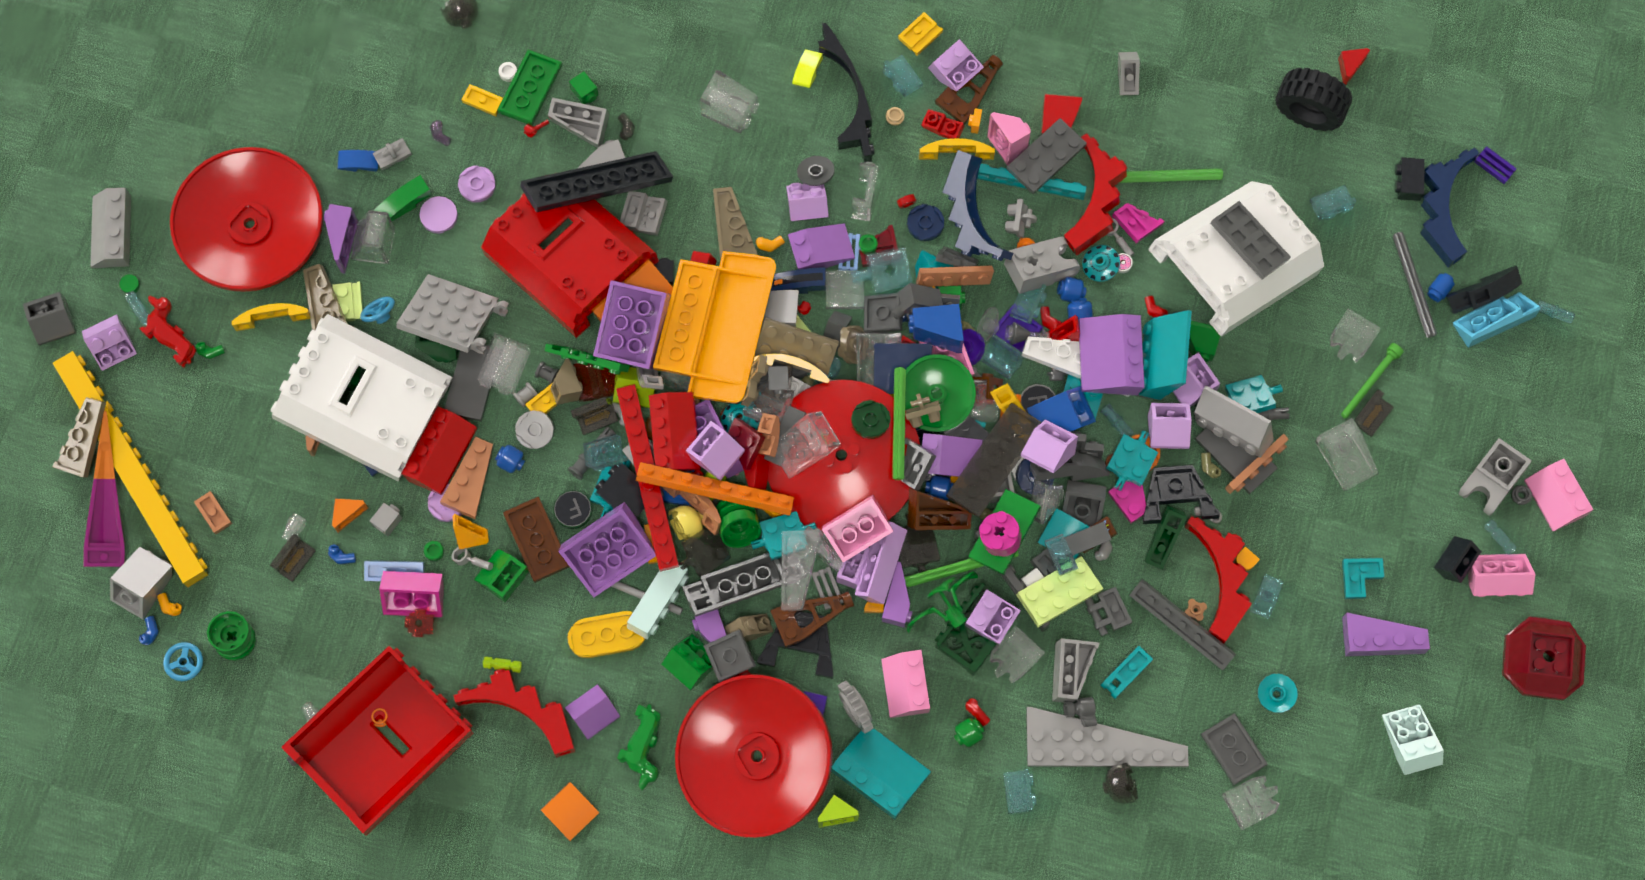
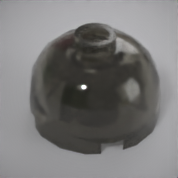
[440,0,479,29]
[1103,762,1138,804]

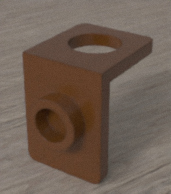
[973,373,1003,400]

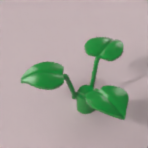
[907,571,978,633]

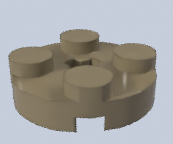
[838,325,867,364]

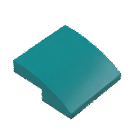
[1038,508,1090,561]

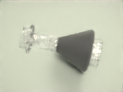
[1005,322,1049,345]

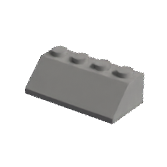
[91,188,131,268]
[1194,386,1274,458]

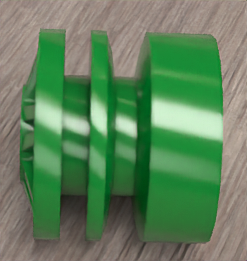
[716,500,761,548]
[207,611,256,661]

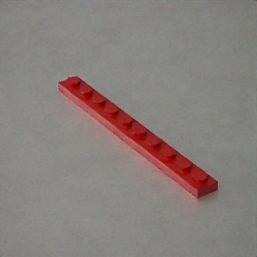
[616,384,679,572]

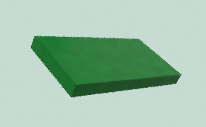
[497,49,562,125]
[968,489,1041,575]

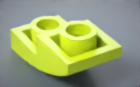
[792,49,823,88]

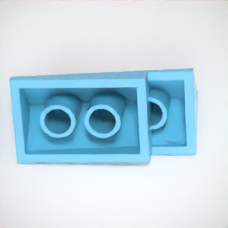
[1452,292,1540,348]

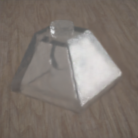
[1031,480,1064,524]

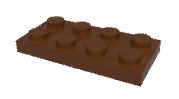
[503,496,570,583]

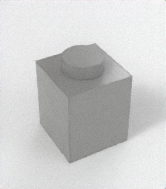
[370,503,402,537]

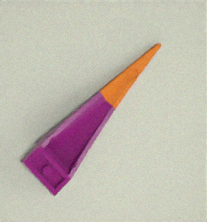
[83,411,125,567]

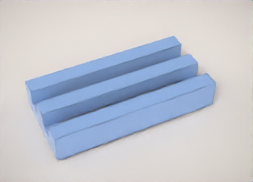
[838,233,860,272]

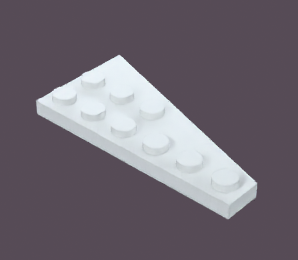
[1021,337,1130,397]

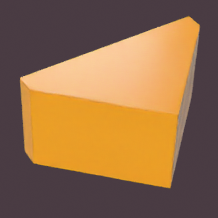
[452,514,489,550]

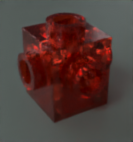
[404,609,434,638]

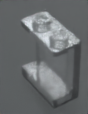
[852,162,879,221]

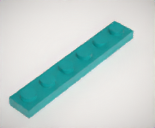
[977,164,1087,200]

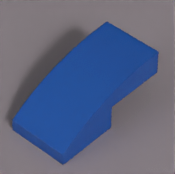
[337,150,378,172]

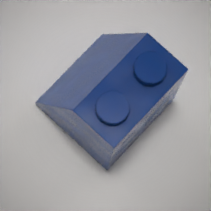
[908,304,964,353]
[1027,386,1096,432]

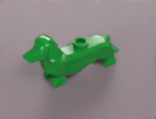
[617,704,661,791]

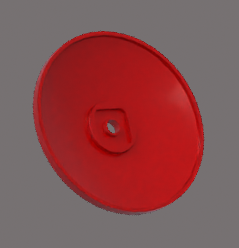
[170,147,323,292]
[768,380,920,533]
[675,675,833,838]

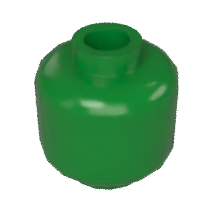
[954,718,985,748]

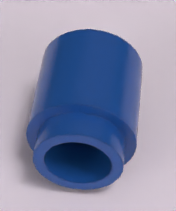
[1427,273,1455,302]

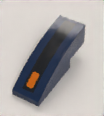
[771,267,826,294]

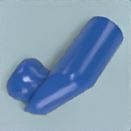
[328,544,356,564]
[139,616,159,645]

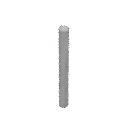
[611,581,683,615]

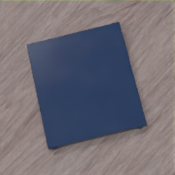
[873,343,933,394]

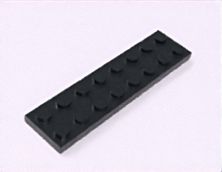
[520,151,673,213]

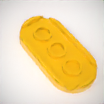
[568,611,645,658]

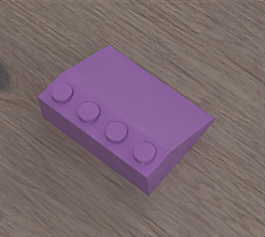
[593,280,671,370]
[1078,314,1144,396]
[558,502,656,598]

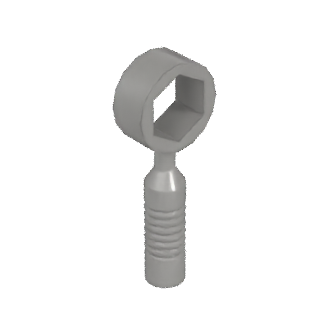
[1107,218,1135,257]
[452,547,493,571]

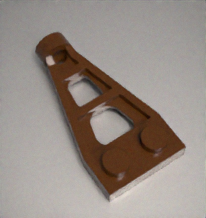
[935,55,1003,125]
[770,592,854,648]

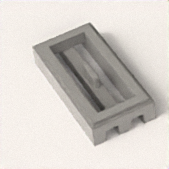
[811,566,844,611]

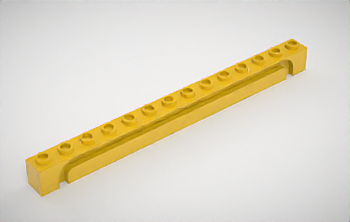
[53,351,208,587]

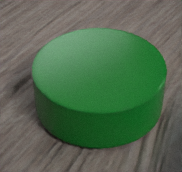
[858,234,878,254]
[119,274,140,294]
[424,541,444,561]

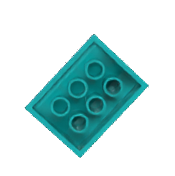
[1139,310,1192,400]
[831,728,931,820]

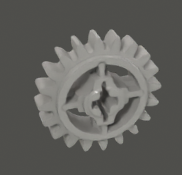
[838,681,873,733]

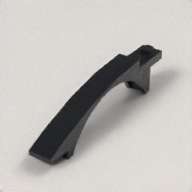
[818,23,874,163]

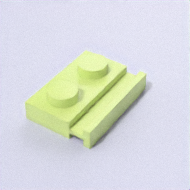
[332,281,363,321]

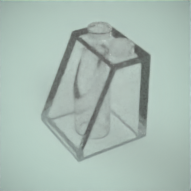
[700,70,759,134]
[351,210,395,264]
[477,332,531,395]

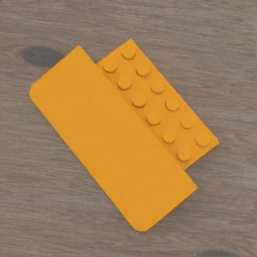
[653,251,776,404]

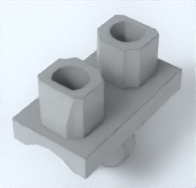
[373,138,412,170]
[1005,199,1037,238]

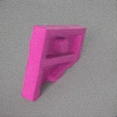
[1112,203,1165,244]
[1108,482,1146,524]

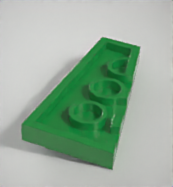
[544,344,630,375]

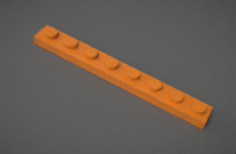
[636,462,794,516]

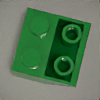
[474,549,529,603]
[661,634,713,690]

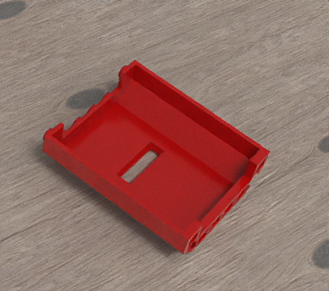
[481,174,659,338]
[281,646,474,836]

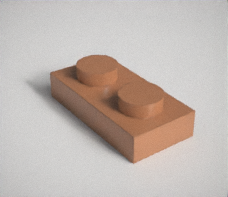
[194,491,232,534]

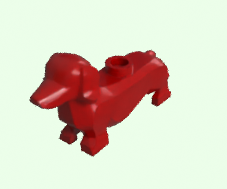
[139,296,196,368]

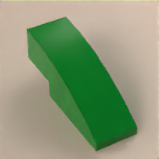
[374,175,432,226]

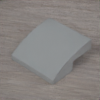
[620,191,668,236]
[761,290,799,328]

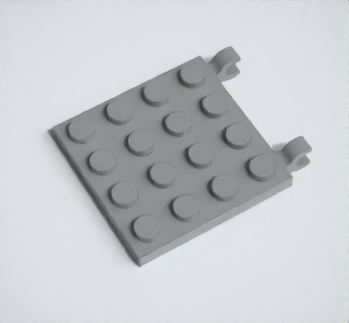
[396,274,509,354]

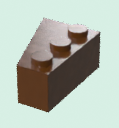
[907,488,972,530]

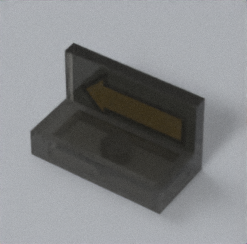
[1352,389,1394,437]
[571,396,618,435]
[270,533,316,582]

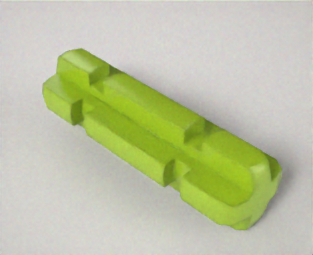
[483,657,522,673]

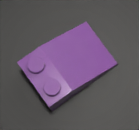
[324,204,359,274]
[788,223,855,269]
[922,433,983,479]

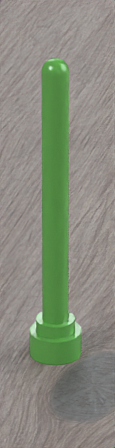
[1341,343,1404,418]

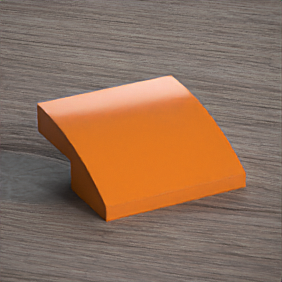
[541,782,599,841]

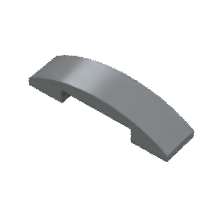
[636,366,664,390]

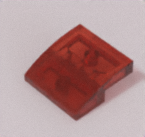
[573,363,616,402]

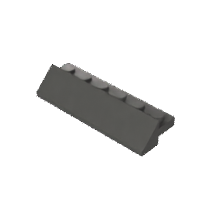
[682,553,807,617]

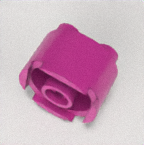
[979,511,1022,557]

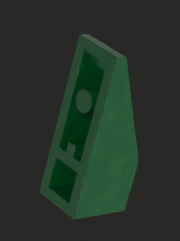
[1144,504,1187,570]

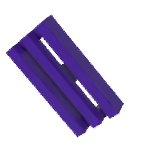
[1474,146,1517,184]

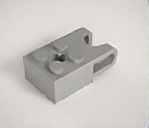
[1004,237,1081,294]
[1458,438,1532,516]

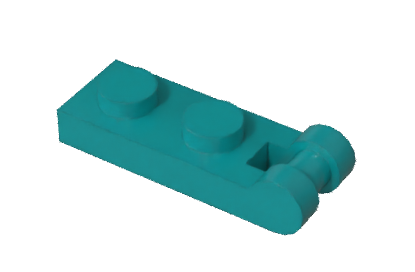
[1100,646,1153,699]

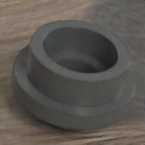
[1047,368,1066,381]
[1512,485,1532,505]

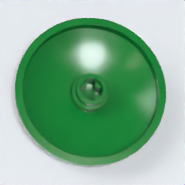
[905,354,976,433]

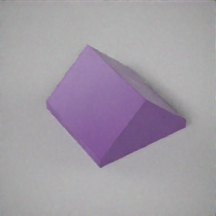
[565,684,620,740]

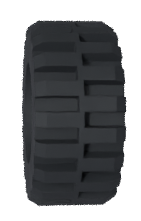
[1275,68,1352,131]

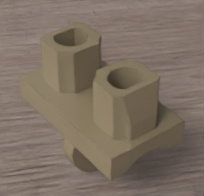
[905,393,941,428]

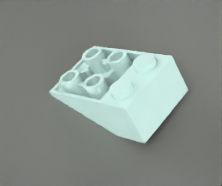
[1382,704,1444,775]

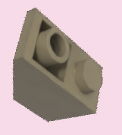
[550,359,583,405]
[725,613,774,642]

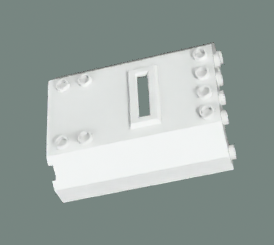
[1148,181,1324,337]
[271,314,453,482]

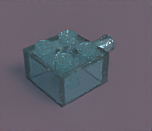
[851,246,912,293]

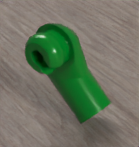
[195,342,225,359]

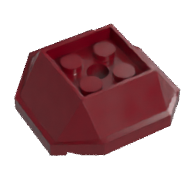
[1502,617,1586,701]

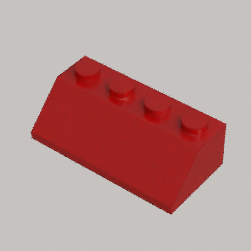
[649,392,701,472]
[401,406,477,495]

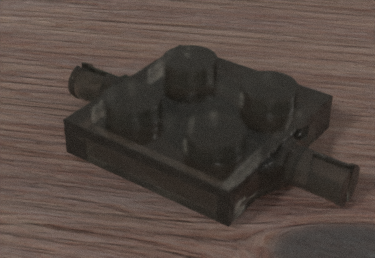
[899,514,940,573]
[679,527,731,577]

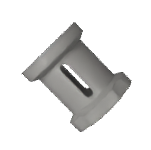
[513,382,537,408]

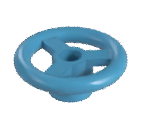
[360,297,395,324]
[163,642,203,681]

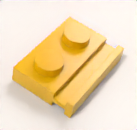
[898,12,943,56]

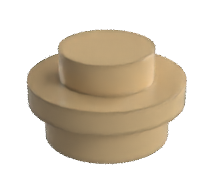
[886,107,904,126]

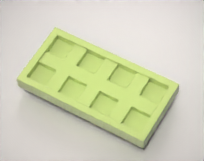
[1016,556,1104,627]

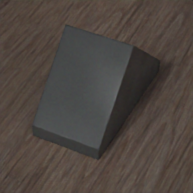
[823,311,852,351]

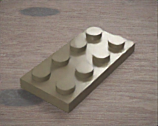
[755,317,839,376]

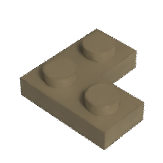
[741,354,769,407]

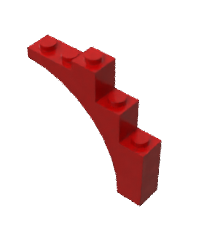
[1064,133,1128,256]
[1185,516,1252,644]
[453,669,576,758]

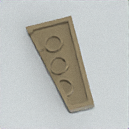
[713,187,758,261]
[303,264,348,330]

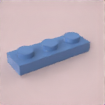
[364,560,424,581]

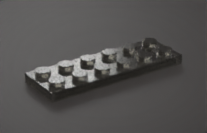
[946,403,1042,518]

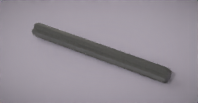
[1393,232,1437,338]

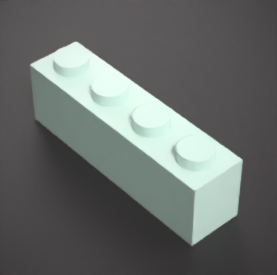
[627,564,689,640]

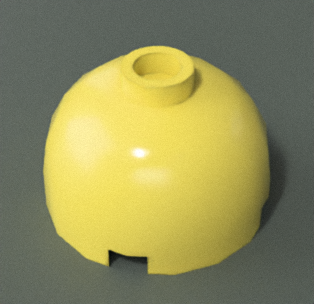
[668,506,703,546]

